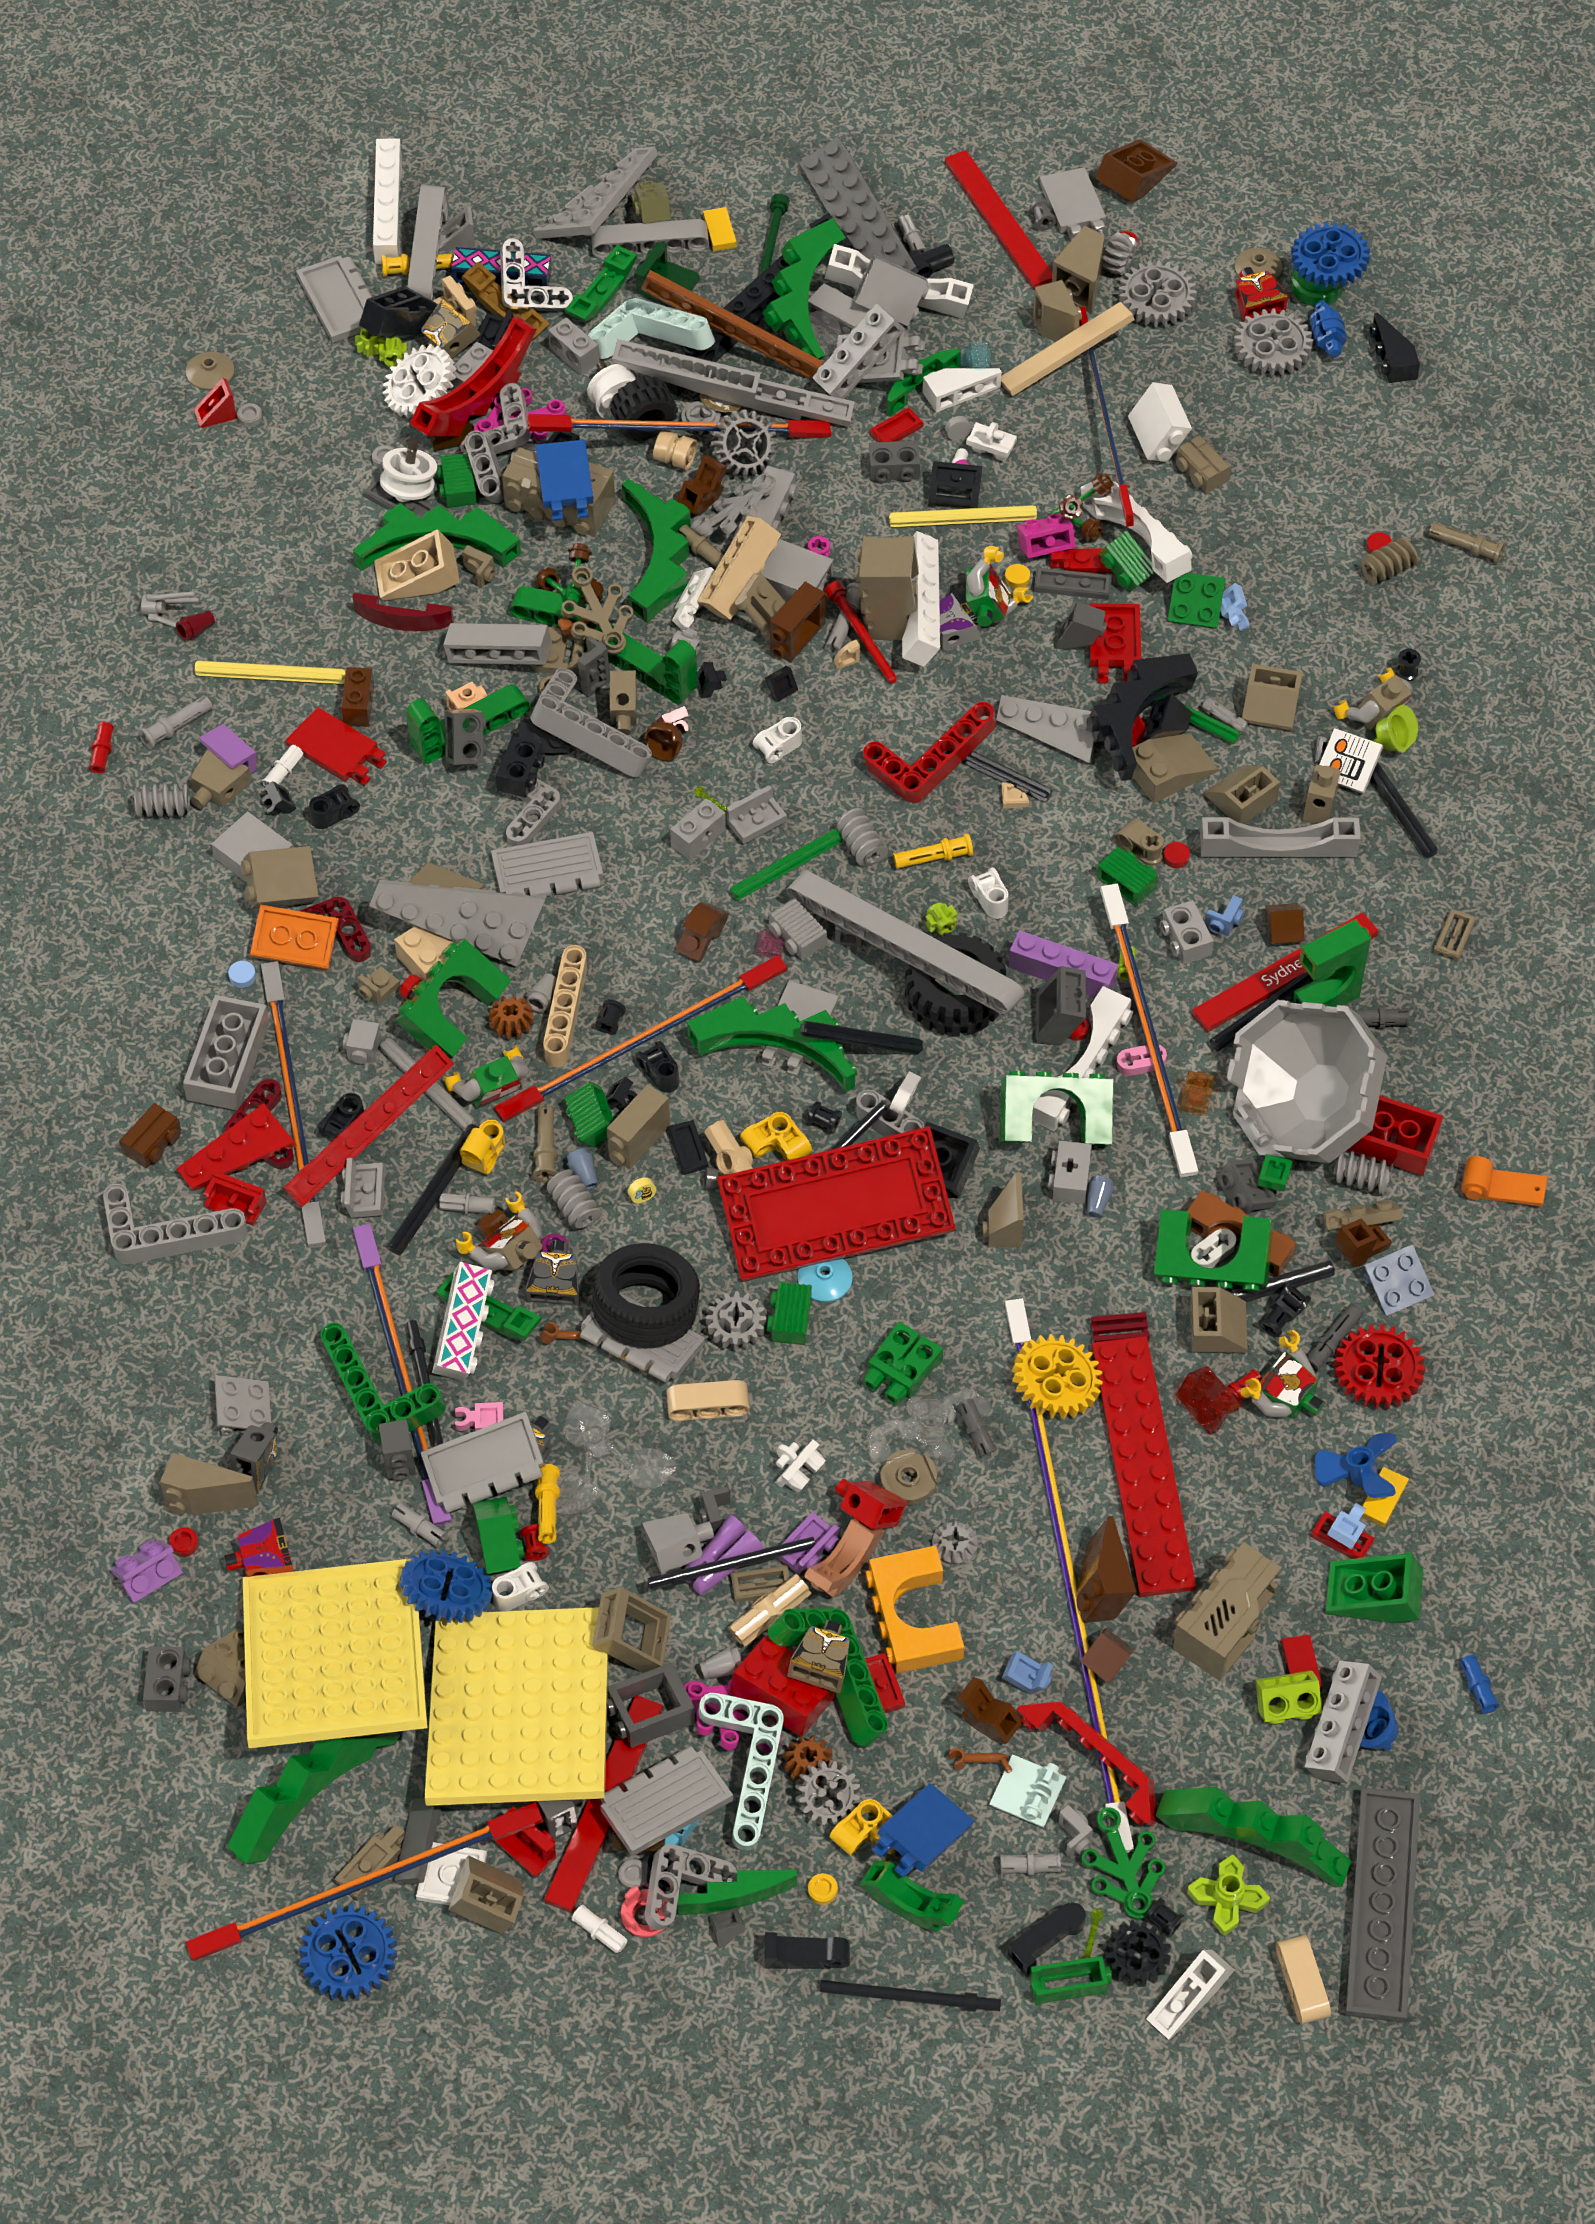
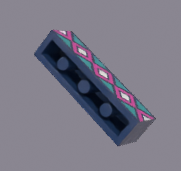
[451,247,552,287]

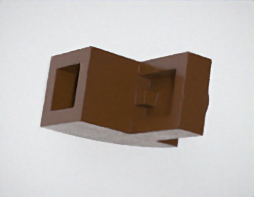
[677,455,727,515]
[676,902,730,961]
[1334,1218,1392,1267]
[957,1677,1023,1744]

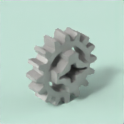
[706,1291,766,1350]

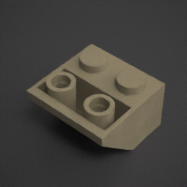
[1033,280,1082,342]
[1242,663,1303,731]
[1205,765,1280,824]
[1190,1287,1248,1353]
[448,1855,523,1934]

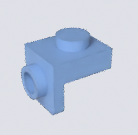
[1205,895,1245,936]
[1002,1651,1053,1695]

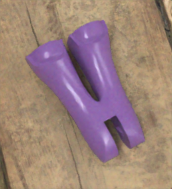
[684,1515,764,1595]

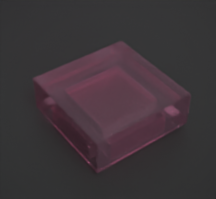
[756,930,785,959]

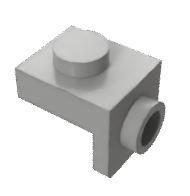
[1059,1805,1093,1859]

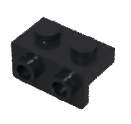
[472,310,514,350]
[518,718,571,754]

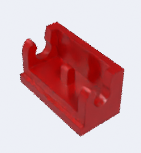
[204,1171,267,1226]

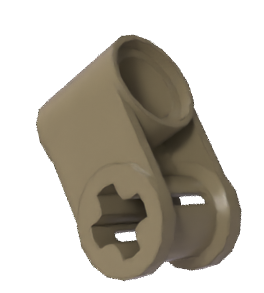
[1115,818,1164,866]

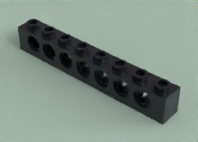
[659,255,790,397]

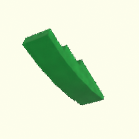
[677,1870,797,1916]

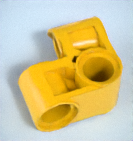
[739,1112,813,1160]
[460,1120,505,1175]
[829,1799,896,1856]

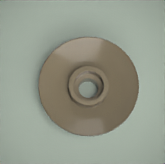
[1235,248,1282,280]
[186,351,234,390]

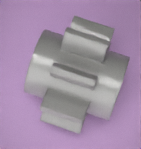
[671,628,702,655]

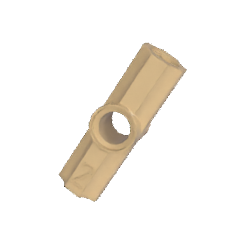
[704,1120,753,1174]
[728,1574,812,1647]

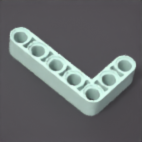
[588,298,715,359]
[698,1693,783,1851]

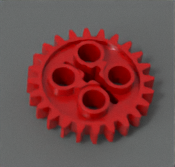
[1334,1324,1426,1410]

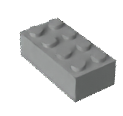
[183,995,270,1110]

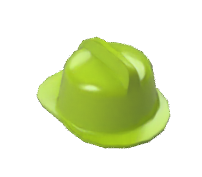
[1373,704,1418,753]

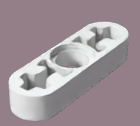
[889,1071,921,1115]

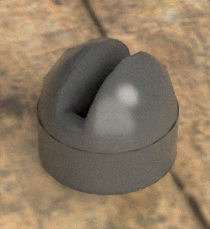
[704,1167,723,1190]

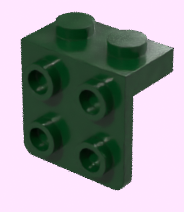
[634,241,700,308]

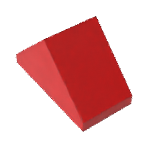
[194,378,237,428]

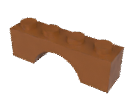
[1187,1190,1296,1277]

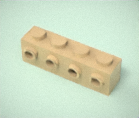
[697,516,781,620]

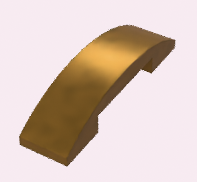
[462,261,550,340]

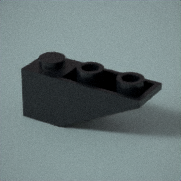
[1369,313,1420,383]

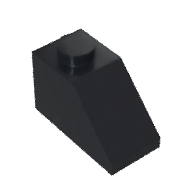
[1143,693,1192,741]

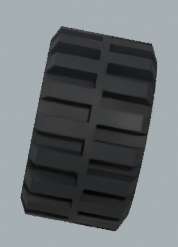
[610,376,678,441]

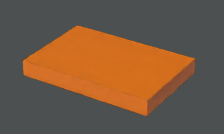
[250,904,339,971]

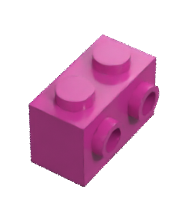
[1017,513,1076,558]

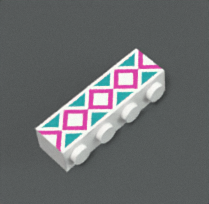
[432,1262,494,1381]

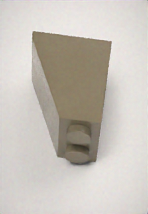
[1052,226,1105,314]

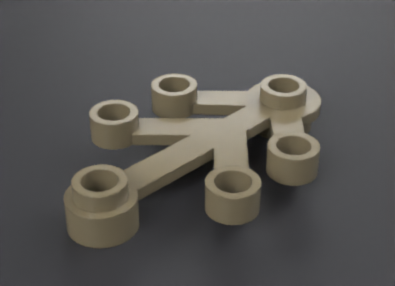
[561,566,633,654]

